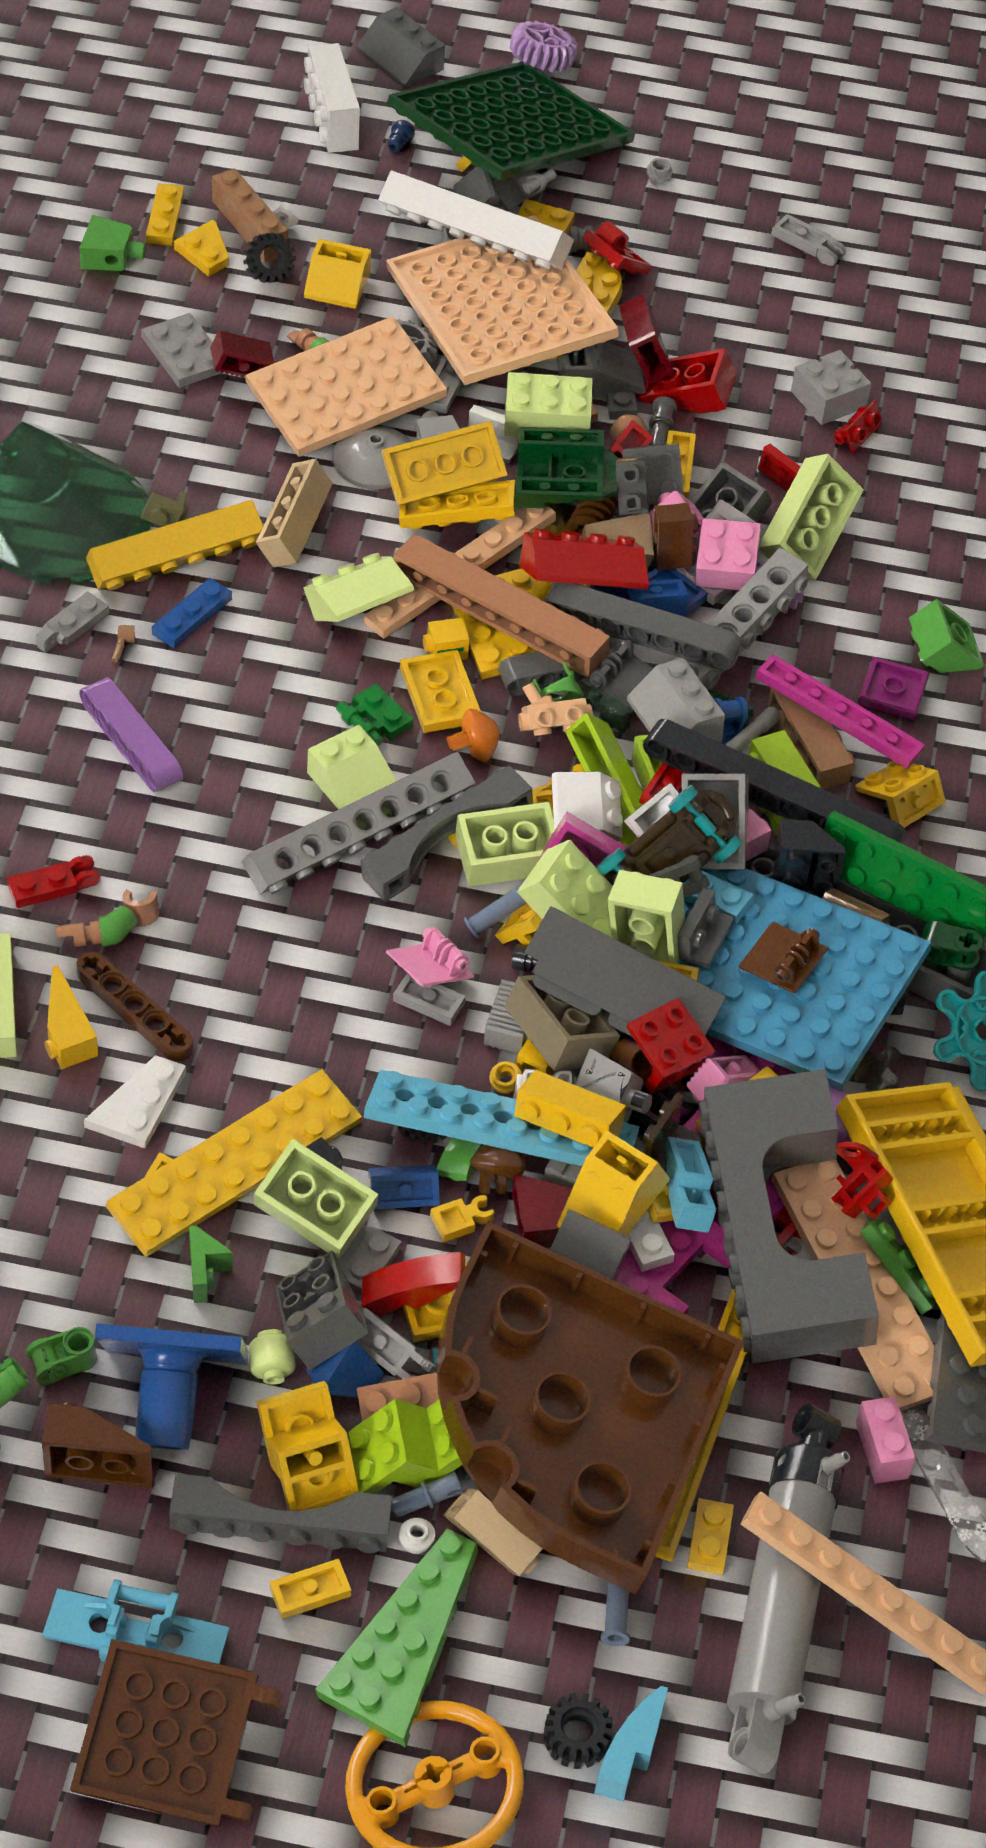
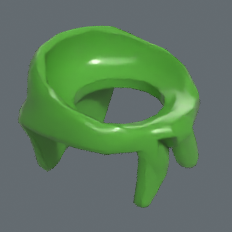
[532,662,584,702]

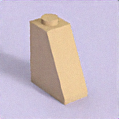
[580,513,654,571]
[443,1488,543,1576]

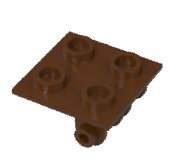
[739,921,829,994]

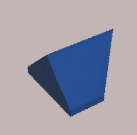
[306,1342,384,1398]

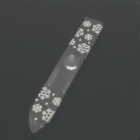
[879,1392,986,1563]

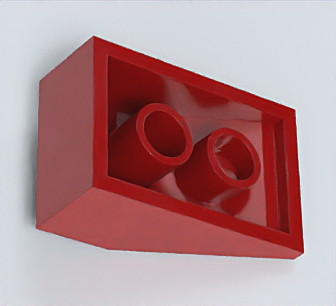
[638,348,738,414]

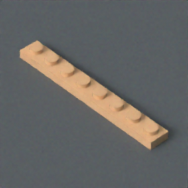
[363,506,556,639]
[741,1492,986,1695]

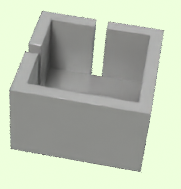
[791,350,871,425]

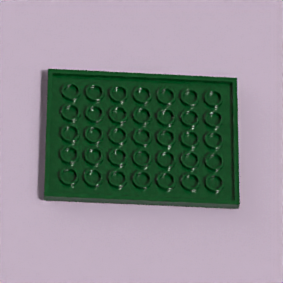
[387,61,636,180]

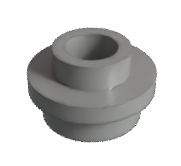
[647,158,673,182]

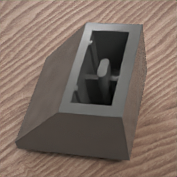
[453,166,500,236]

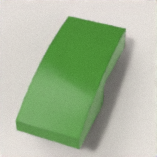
[437,1137,484,1181]

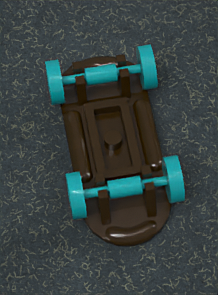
[596,785,742,886]

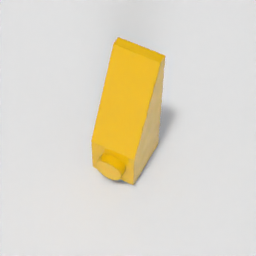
[45,965,98,1069]

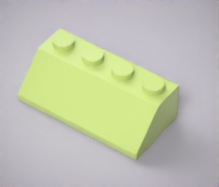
[759,454,864,580]

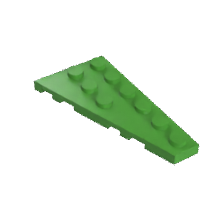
[315,1528,478,1747]

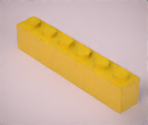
[86,499,263,591]

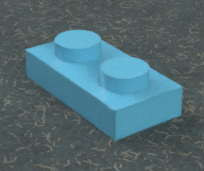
[684,870,754,924]

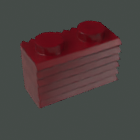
[210,331,275,378]

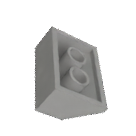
[627,658,725,742]

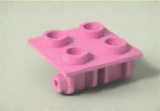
[386,927,474,987]

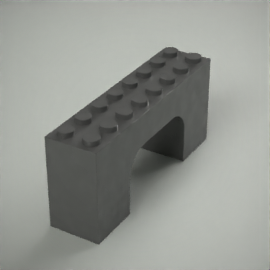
[699,1069,879,1364]

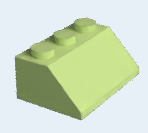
[303,553,414,622]

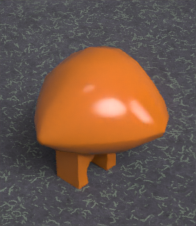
[446,709,500,763]

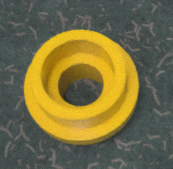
[489,1061,522,1094]

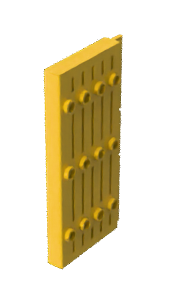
[836,1082,986,1367]

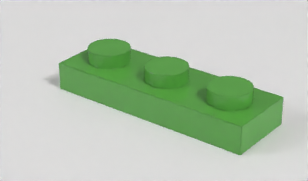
[860,1217,936,1315]

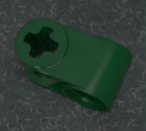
[921,921,983,971]

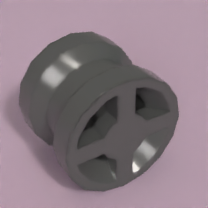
[569,226,593,253]

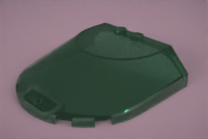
[0,421,151,584]

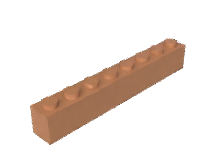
[394,533,610,678]

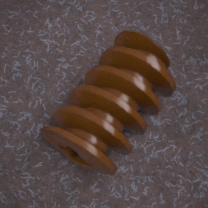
[566,495,619,536]

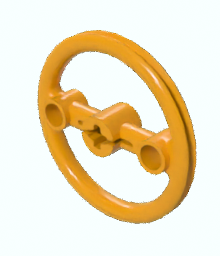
[345,1700,524,1848]

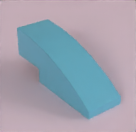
[666,1137,716,1233]
[594,1686,668,1802]

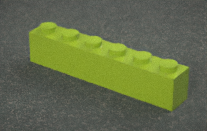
[565,712,643,847]

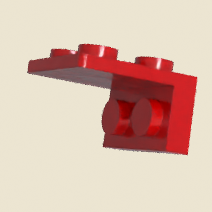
[626,998,715,1094]

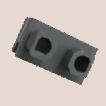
[616,457,649,515]

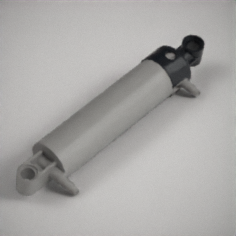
[727,1403,850,1774]

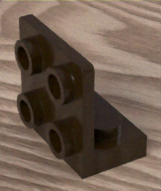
[642,1092,706,1186]

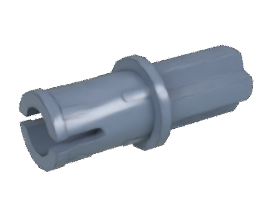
[391,1471,463,1517]

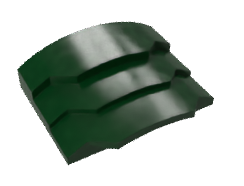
[515,427,618,508]

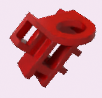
[831,1142,894,1220]

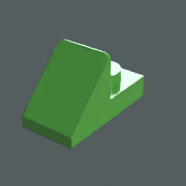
[189,1226,233,1303]

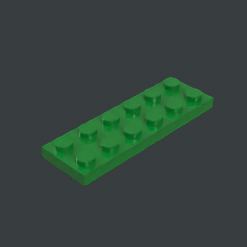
[824,811,986,947]

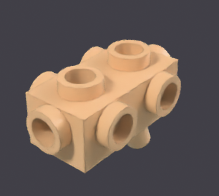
[518,682,593,736]

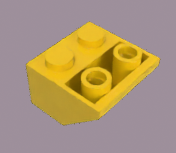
[304,239,371,309]

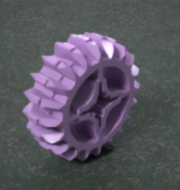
[510,21,578,72]

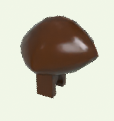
[470,1145,526,1194]

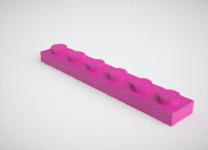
[755,654,925,769]

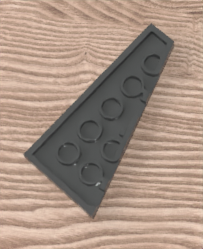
[924,1314,986,1453]

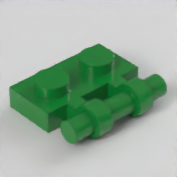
[336,683,414,746]

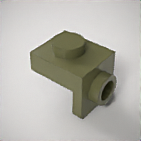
[141,491,189,526]

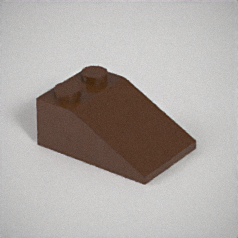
[42,1402,153,1488]

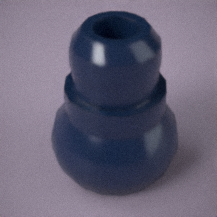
[388,120,415,152]

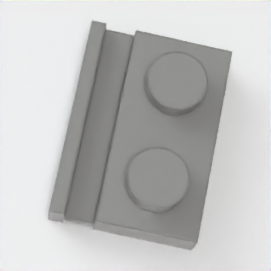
[338,1225,402,1296]

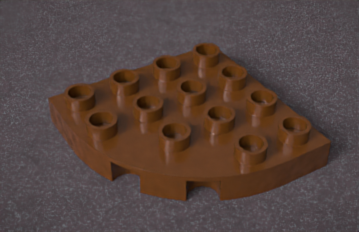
[436,1221,744,1595]

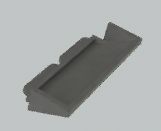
[524,906,726,1037]

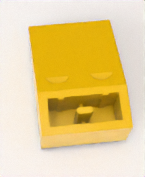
[557,1130,670,1236]

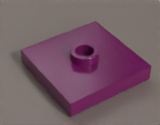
[857,657,930,721]

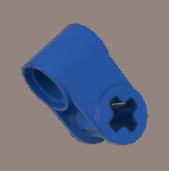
[714,697,748,745]

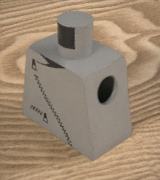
[575,1049,652,1122]

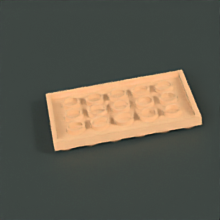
[246,316,447,457]

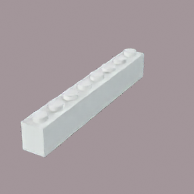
[378,170,574,270]

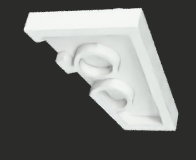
[84,1055,186,1149]

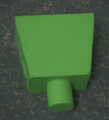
[79,215,146,271]

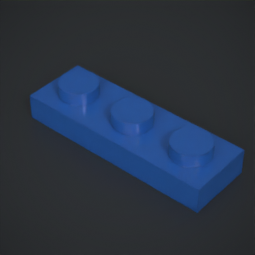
[152,578,232,649]

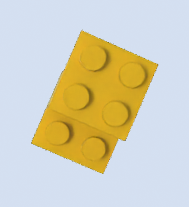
[256,1381,359,1511]

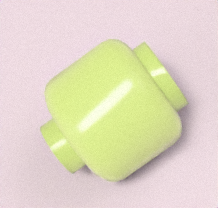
[249,1329,296,1385]

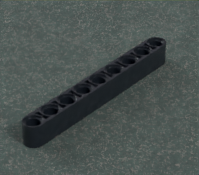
[643,719,907,844]

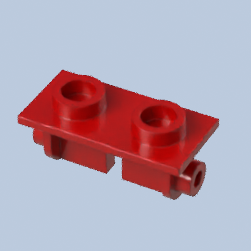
[834,400,882,454]

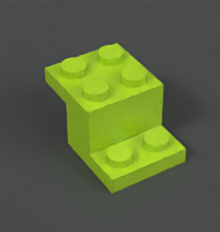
[348,1399,463,1494]

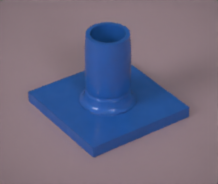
[95,1323,249,1450]

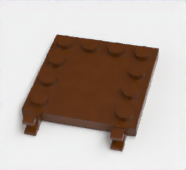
[70,1639,282,1827]

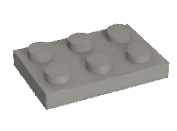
[141,313,224,388]

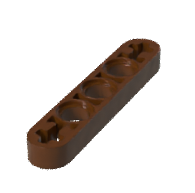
[76,952,193,1062]

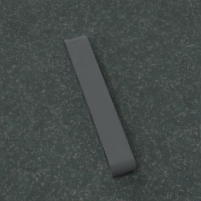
[544,582,742,670]

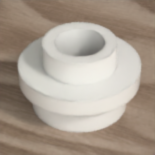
[399,1518,435,1554]

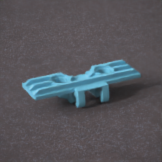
[42,1579,229,1664]

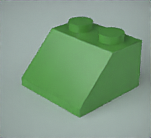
[909,599,985,673]

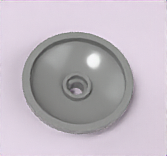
[333,425,411,489]

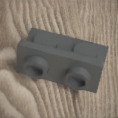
[677,887,734,968]

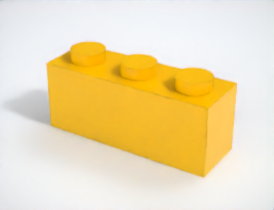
[514,1070,626,1148]

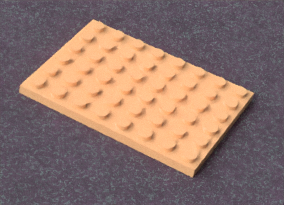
[386,215,619,385]

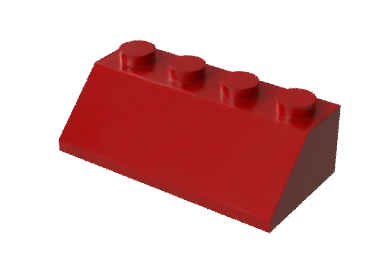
[519,529,649,589]

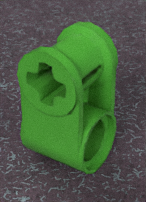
[26,1327,97,1385]

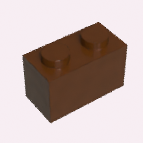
[653,503,698,570]

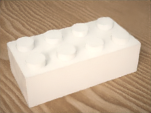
[304,43,360,153]

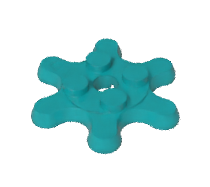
[933,971,986,1091]

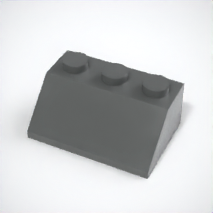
[357,7,445,89]

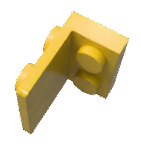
[855,761,946,828]

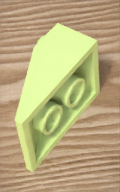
[307,725,397,830]

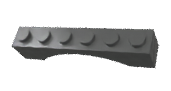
[361,765,533,902]
[169,1473,392,1553]

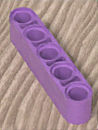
[79,677,183,793]

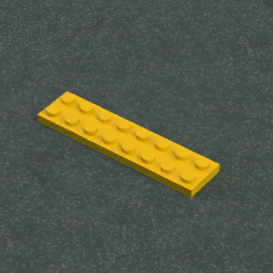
[106,1069,362,1257]

